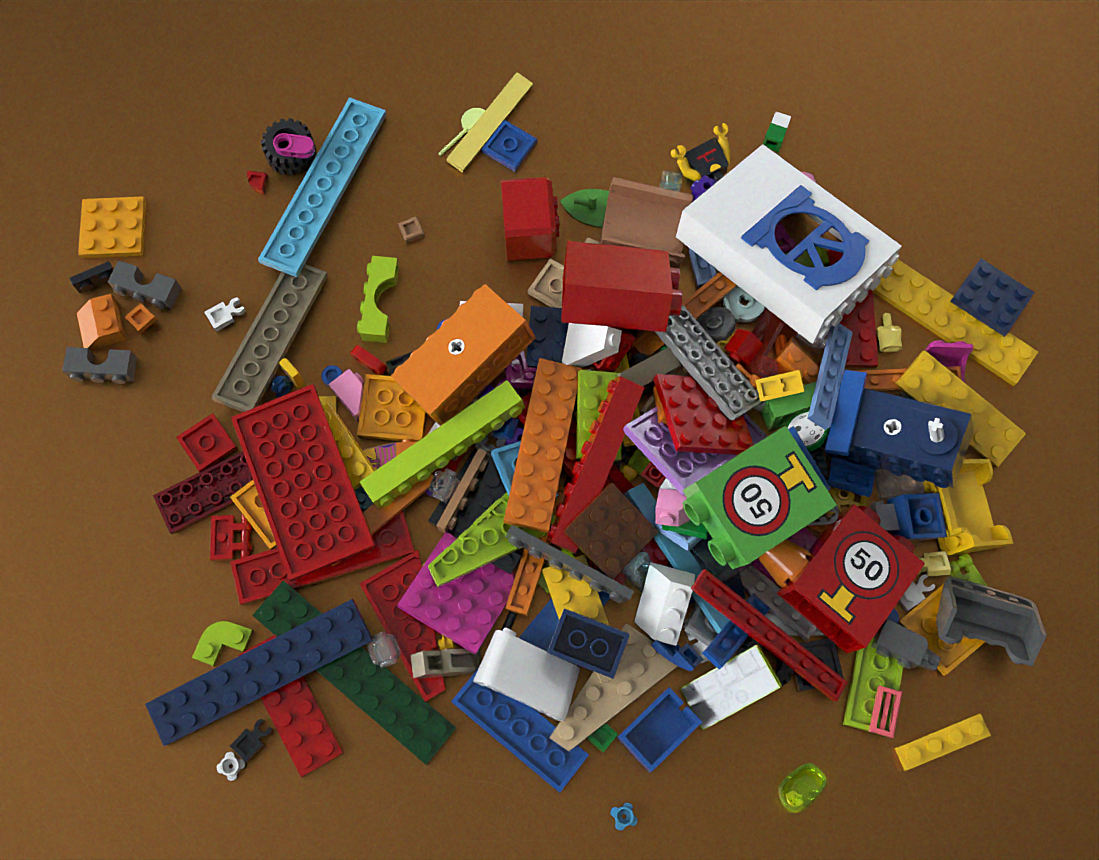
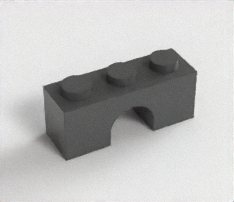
[108,260,181,309]
[62,347,137,384]

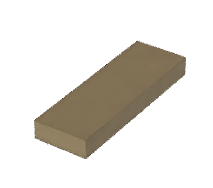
[618,347,681,386]

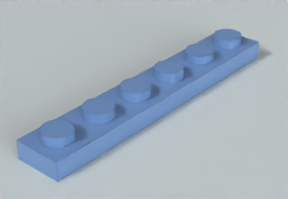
[807,323,853,430]

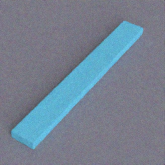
[624,483,729,633]

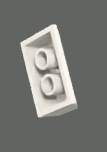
[634,562,695,646]

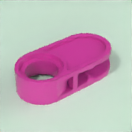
[273,133,315,158]

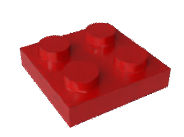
[176,413,238,472]

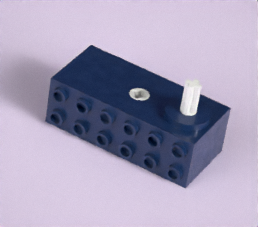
[822,385,973,488]

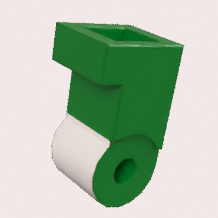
[763,111,791,153]

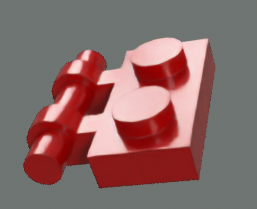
[210,515,252,561]

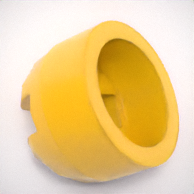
[620,464,638,482]

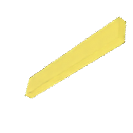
[447,72,533,173]

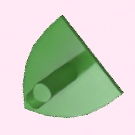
[560,189,609,228]

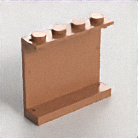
[600,177,693,268]

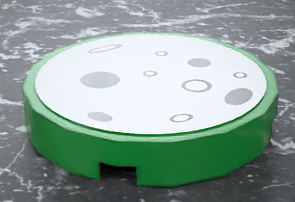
[787,410,830,451]

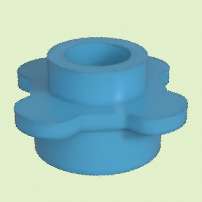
[610,803,638,831]

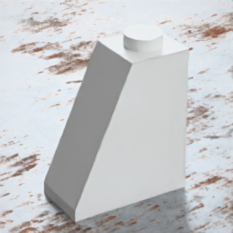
[562,323,622,368]

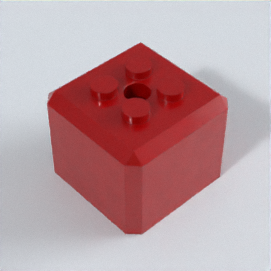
[501,177,560,261]

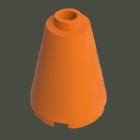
[758,539,812,588]

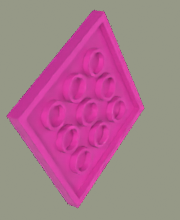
[397,532,516,655]

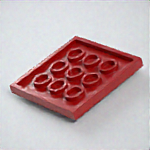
[653,374,754,455]

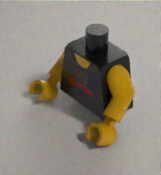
[671,123,730,182]

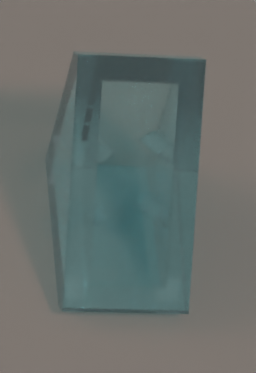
[660,170,682,192]
[621,552,651,593]

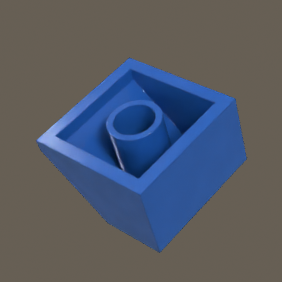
[887,493,947,542]

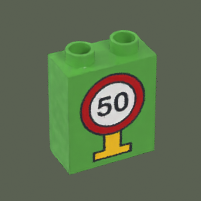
[682,426,837,569]

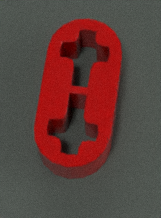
[350,345,388,375]

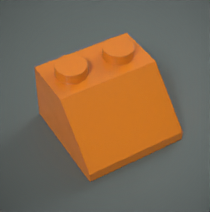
[77,294,127,351]
[769,336,821,385]

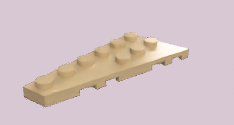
[550,623,678,751]

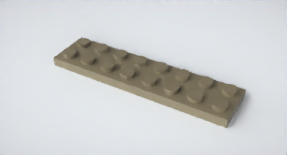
[212,264,328,412]

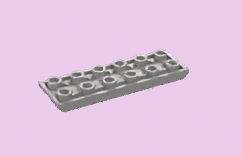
[655,305,764,420]

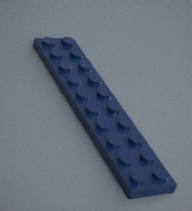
[145,599,373,746]

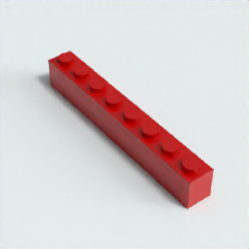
[546,376,645,554]

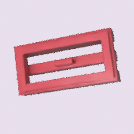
[868,685,902,738]

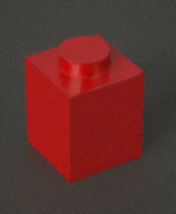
[724,329,763,365]

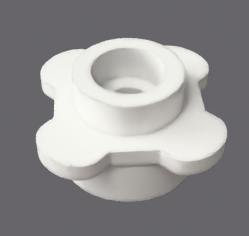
[217,752,245,781]

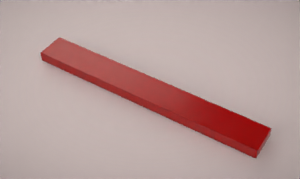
[690,569,848,702]

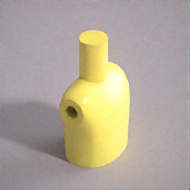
[876,313,902,352]

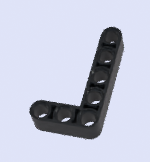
[689,534,746,600]

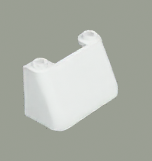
[473,628,580,721]

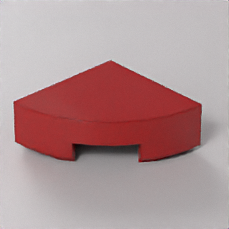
[247,170,268,194]

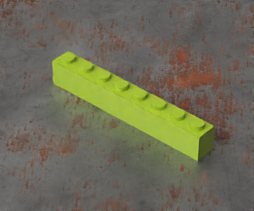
[360,380,525,509]

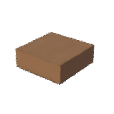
[398,216,425,243]

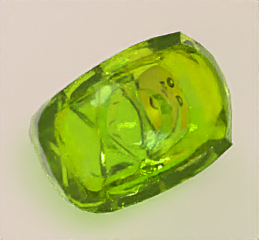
[779,763,827,813]

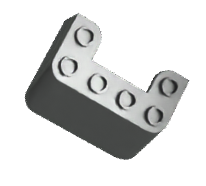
[936,576,1047,666]

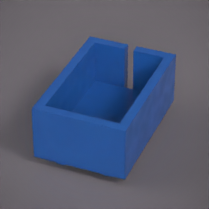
[617,687,702,773]

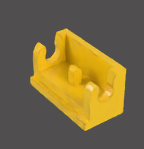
[755,370,805,402]

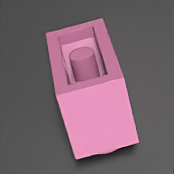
[329,369,365,422]
[655,489,690,527]

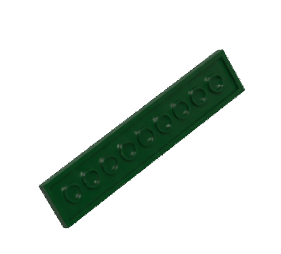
[252,581,456,765]

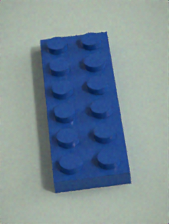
[451,666,589,793]

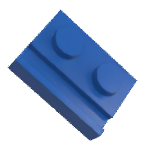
[827,456,875,498]

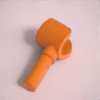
[735,363,760,389]

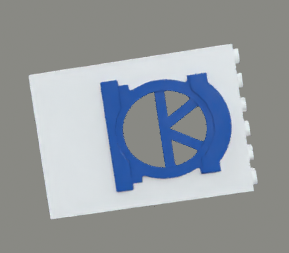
[676,145,902,344]

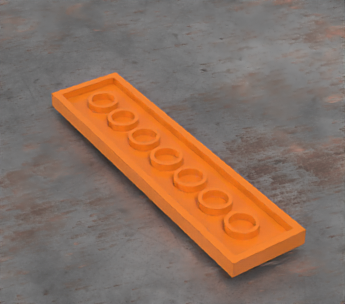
[503,358,582,533]

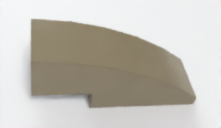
[411,649,482,678]

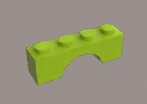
[357,256,399,343]

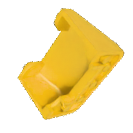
[923,459,1014,555]

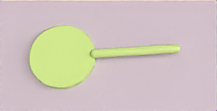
[439,108,485,156]

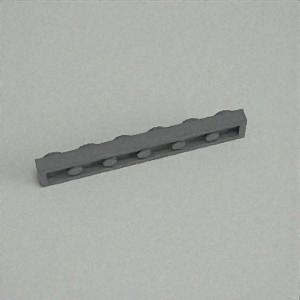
[505,525,634,603]

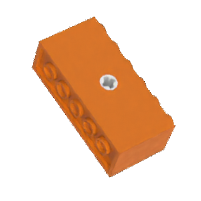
[391,284,536,426]

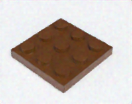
[563,483,658,579]

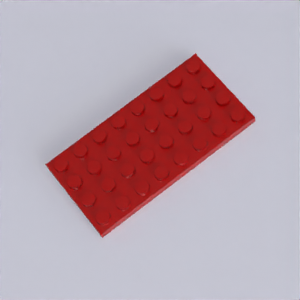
[231,384,376,581]

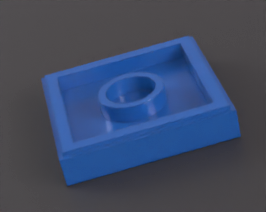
[482,120,537,172]

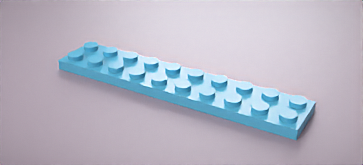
[258,97,386,277]

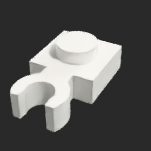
[205,297,246,332]
[898,574,935,612]

